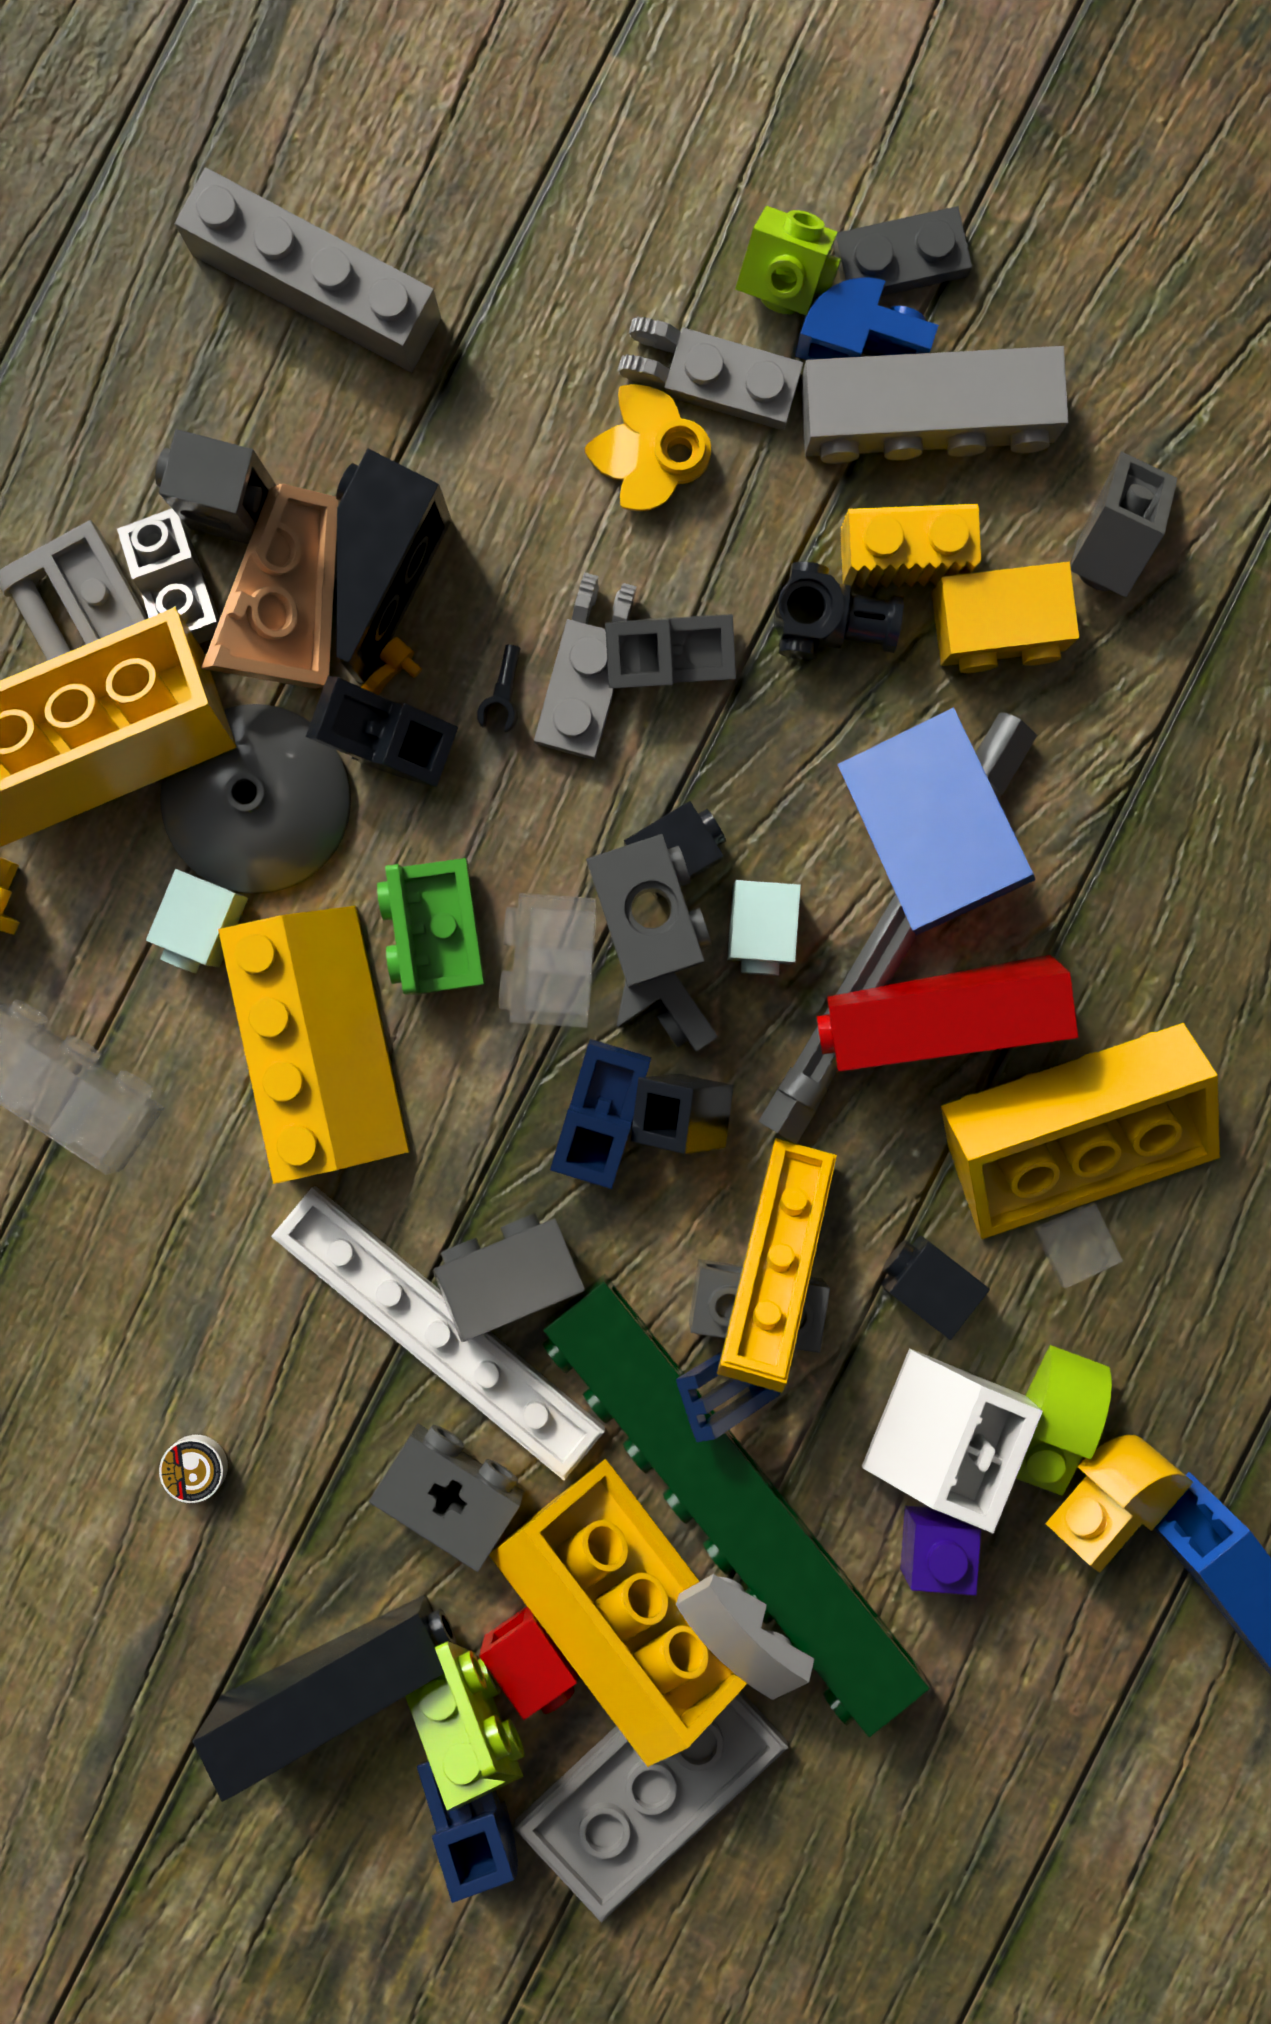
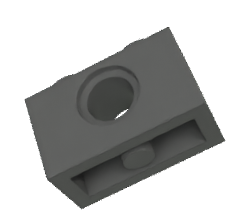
[155,429,277,544]
[586,834,712,988]

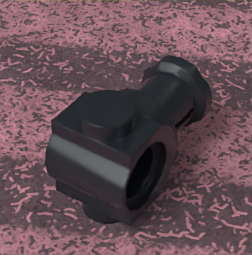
[773,562,904,660]

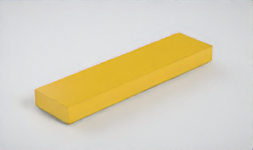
[717,1138,837,1393]

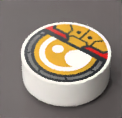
[159,1435,228,1503]

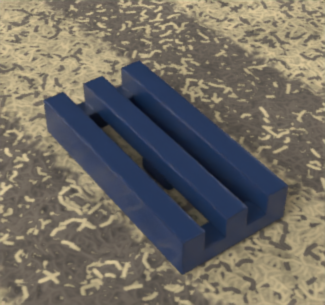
[676,1351,780,1442]

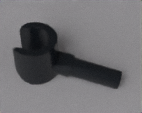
[477,644,521,732]

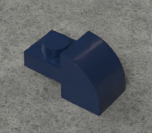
[550,1039,652,1189]
[417,1760,518,1903]

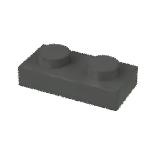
[833,206,972,296]

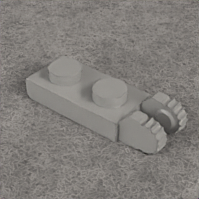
[618,316,804,430]
[534,572,637,760]

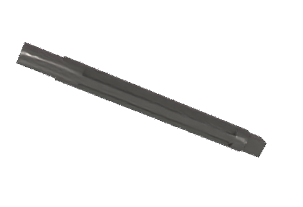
[758,712,1037,1144]

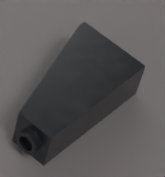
[192,1595,456,1802]

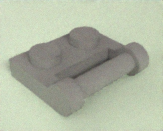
[0,520,148,661]

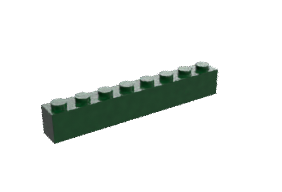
[543,1274,930,1738]

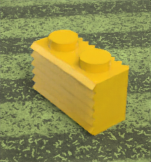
[841,504,981,589]

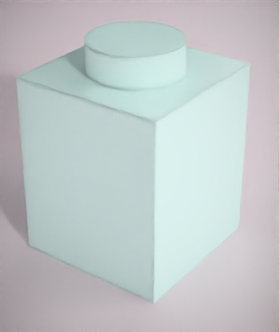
[146,869,248,973]
[727,880,801,975]

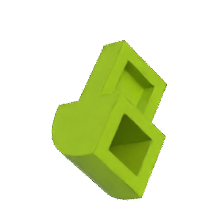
[1016,1345,1112,1496]

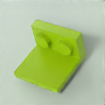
[405,1641,525,1811]

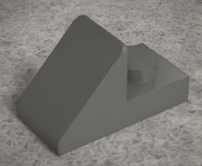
[616,973,718,1051]

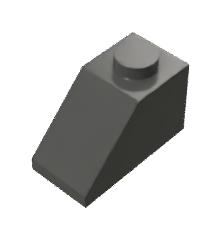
[1070,451,1178,597]

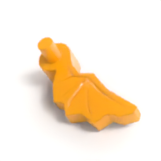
[361,637,422,695]

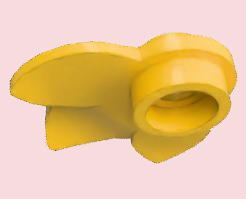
[585,384,711,511]

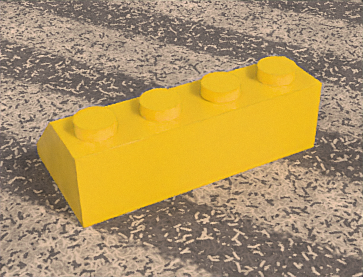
[218,906,410,1184]
[941,1023,1220,1240]
[489,1459,747,1767]

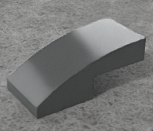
[605,614,736,688]

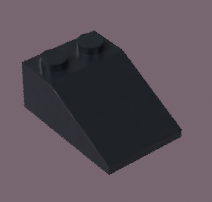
[336,448,452,685]

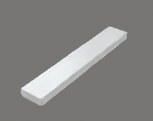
[271,1186,605,1480]

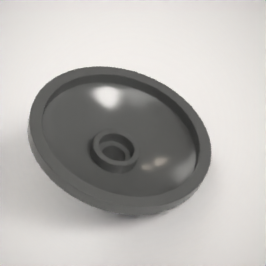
[160,704,351,894]

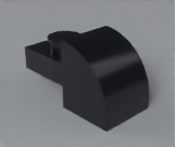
[306,676,458,787]

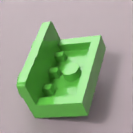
[377,858,486,996]

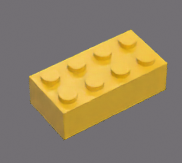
[0,607,237,847]

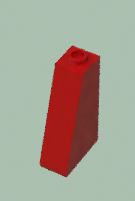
[817,955,1078,1071]

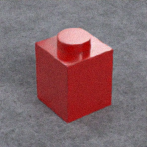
[479,1606,578,1720]

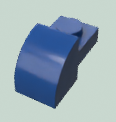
[795,277,939,360]

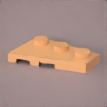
[201,483,338,689]

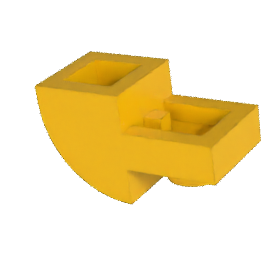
[1045,1435,1193,1573]

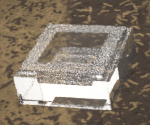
[1034,1202,1123,1288]

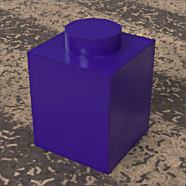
[900,1506,981,1595]

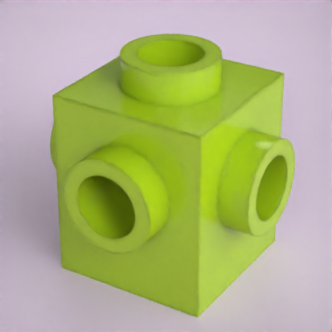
[735,205,841,316]

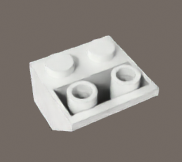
[862,1348,1043,1533]

